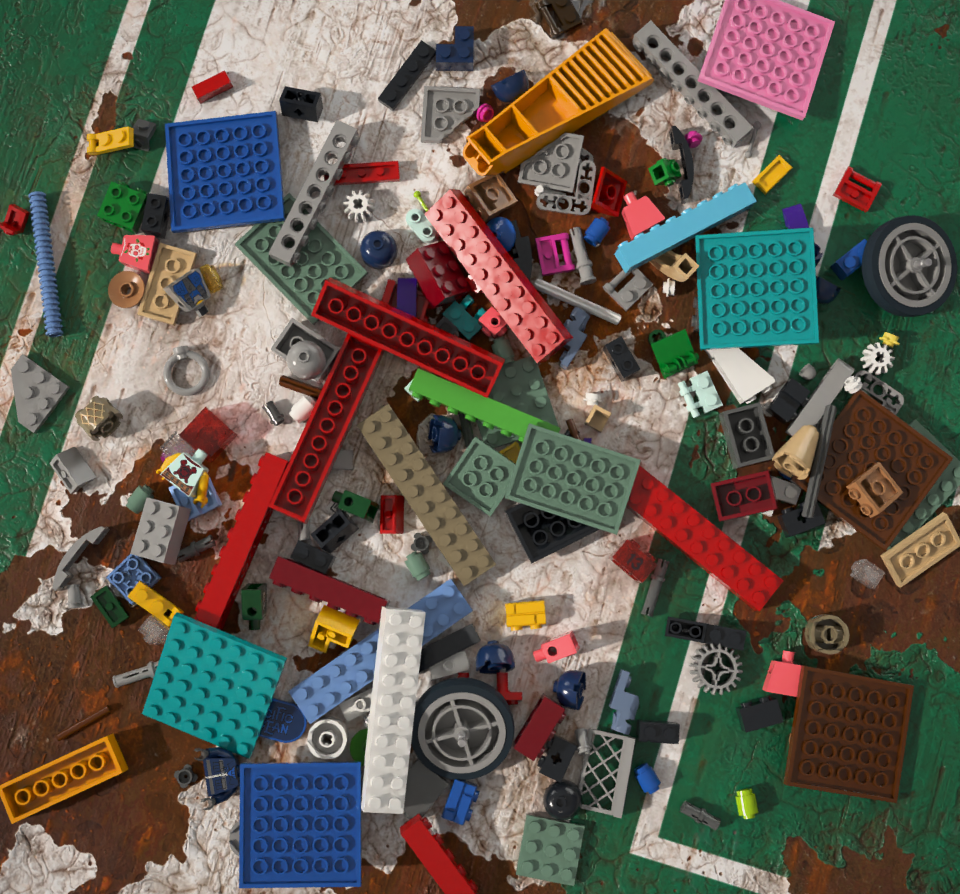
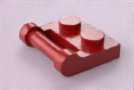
[833,166,882,213]

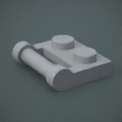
[603,268,653,311]

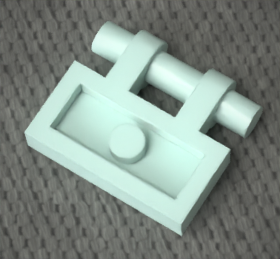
[678,371,723,418]

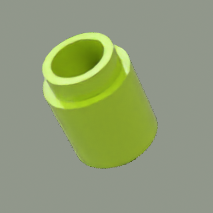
[735,789,759,819]

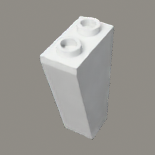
[705,348,776,404]

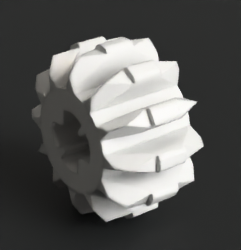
[343,190,375,223]
[860,342,895,375]

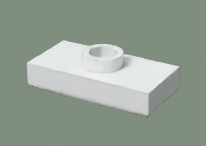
[429,650,470,680]
[339,687,373,722]

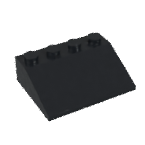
[504,503,600,564]

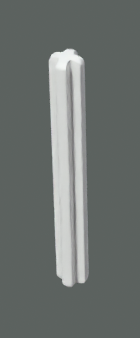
[534,278,622,325]

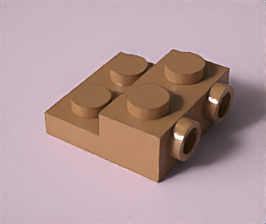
[464,174,518,223]
[846,462,903,518]

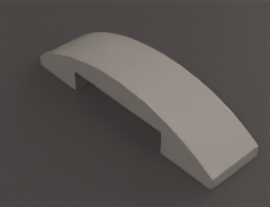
[53,526,110,591]

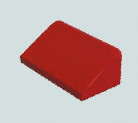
[192,70,233,104]
[380,495,404,534]

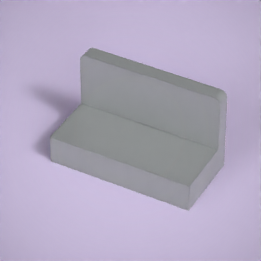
[49,447,96,494]

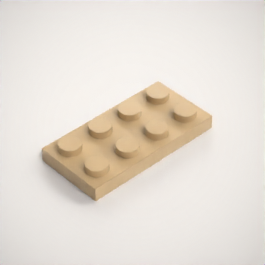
[137,243,197,326]
[881,512,960,588]

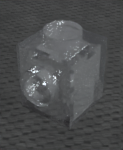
[850,559,885,589]
[138,615,170,645]

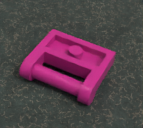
[535,233,575,276]

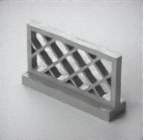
[579,728,636,818]

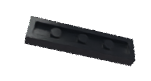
[378,40,436,111]

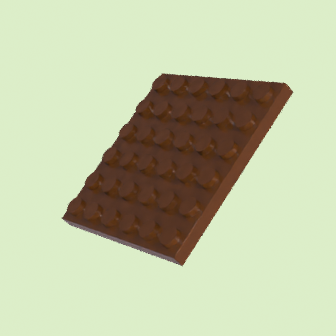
[790,389,953,551]
[783,665,914,803]

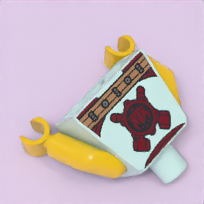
[156,448,209,508]

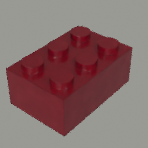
[406,241,471,309]
[711,470,779,522]
[512,693,566,761]

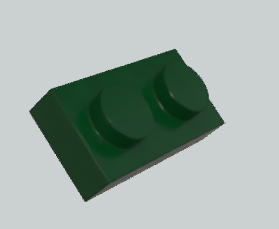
[91,585,130,628]

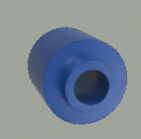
[584,217,610,247]
[634,762,661,794]

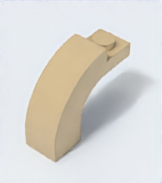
[649,250,699,282]

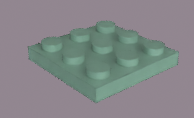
[443,436,516,517]
[516,814,585,886]

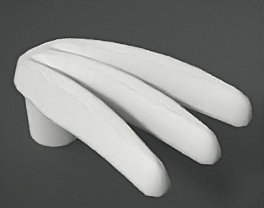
[535,185,566,208]

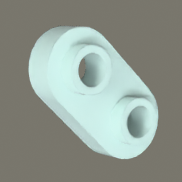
[406,209,437,243]

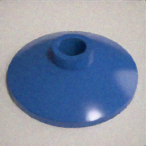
[487,217,516,252]

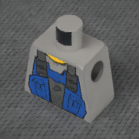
[163,268,211,317]

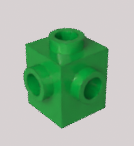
[648,158,682,187]

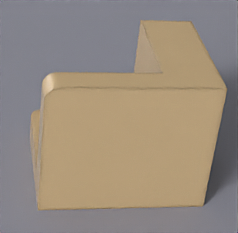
[584,405,612,433]

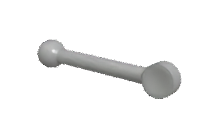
[745,121,761,158]

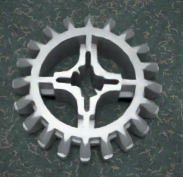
[689,643,743,695]

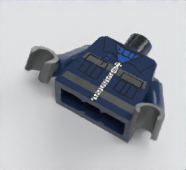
[194,747,240,810]

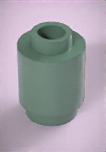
[491,337,515,365]
[126,485,154,514]
[405,551,431,581]

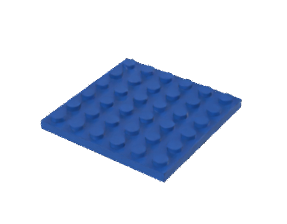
[165,111,285,233]
[239,762,362,888]

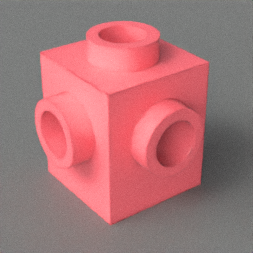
[478,306,508,339]

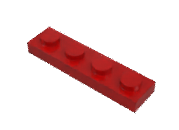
[324,161,400,186]

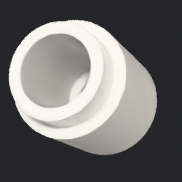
[289,396,316,424]

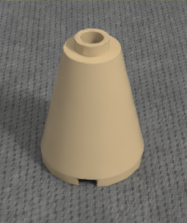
[772,425,819,480]

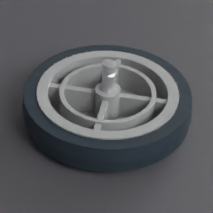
[862,215,957,317]
[411,677,514,780]

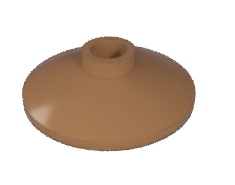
[108,271,145,308]

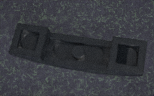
[669,126,694,204]
[419,624,481,673]

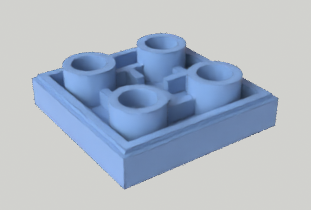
[106,554,162,605]

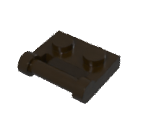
[536,0,583,38]

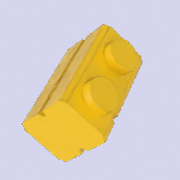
[505,600,546,631]

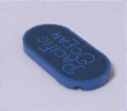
[259,698,307,743]

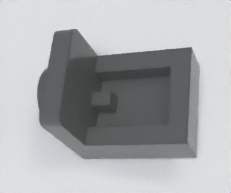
[133,119,156,151]

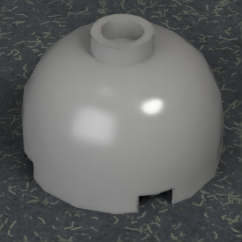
[287,340,326,380]

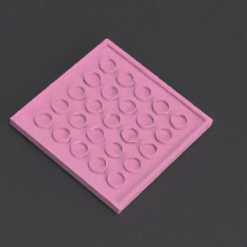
[698,0,835,121]

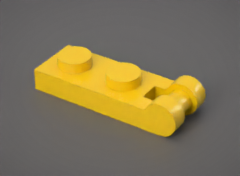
[87,126,134,155]
[128,580,184,627]

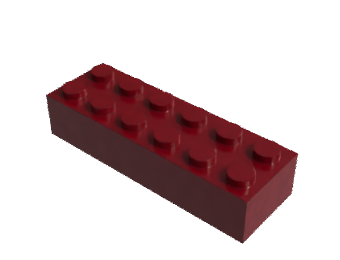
[269,556,390,625]

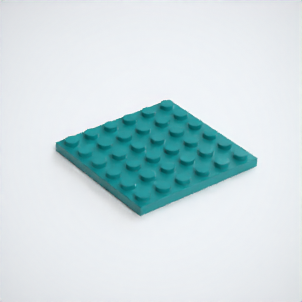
[695,228,819,350]
[142,612,287,759]

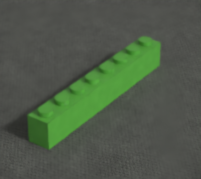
[409,368,561,443]

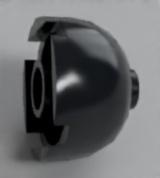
[543,780,583,820]

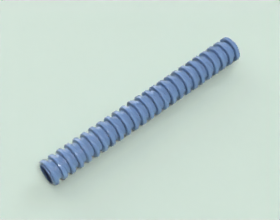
[28,191,63,337]

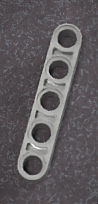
[785,358,855,437]

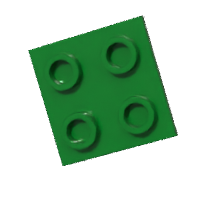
[651,329,699,379]

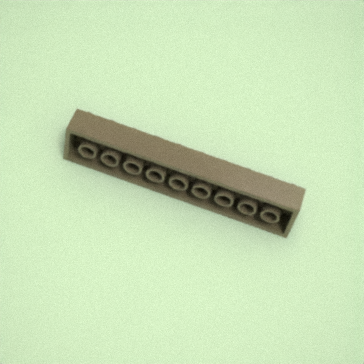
[357,404,496,586]

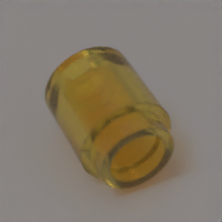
[199,264,224,293]

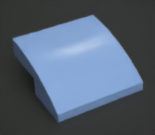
[169,477,222,521]

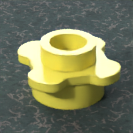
[879,332,900,348]

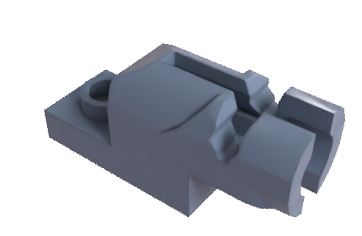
[559,307,590,370]
[608,669,639,735]

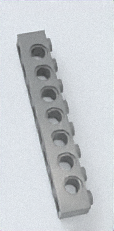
[632,20,753,148]
[269,120,360,268]

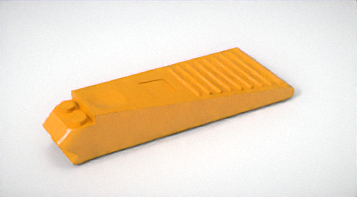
[463,28,654,176]

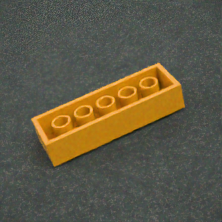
[0,733,128,824]

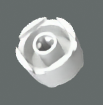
[307,717,349,759]

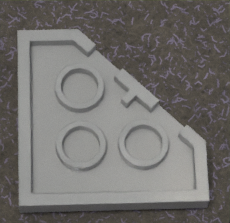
[421,86,480,144]
[518,132,584,193]
[11,354,70,434]

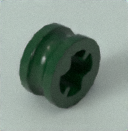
[648,329,666,345]

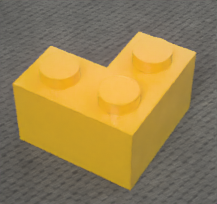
[308,605,360,653]

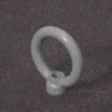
[163,346,209,396]

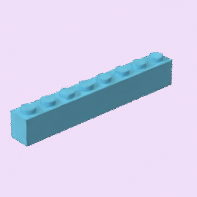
[614,183,757,273]

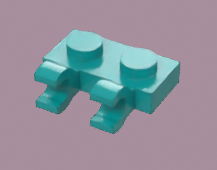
[442,294,486,341]

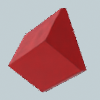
[590,167,627,217]

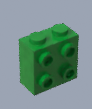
[97,181,147,234]

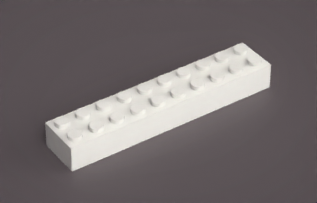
[361,606,426,814]

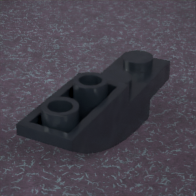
[511,220,532,281]
[665,617,747,650]

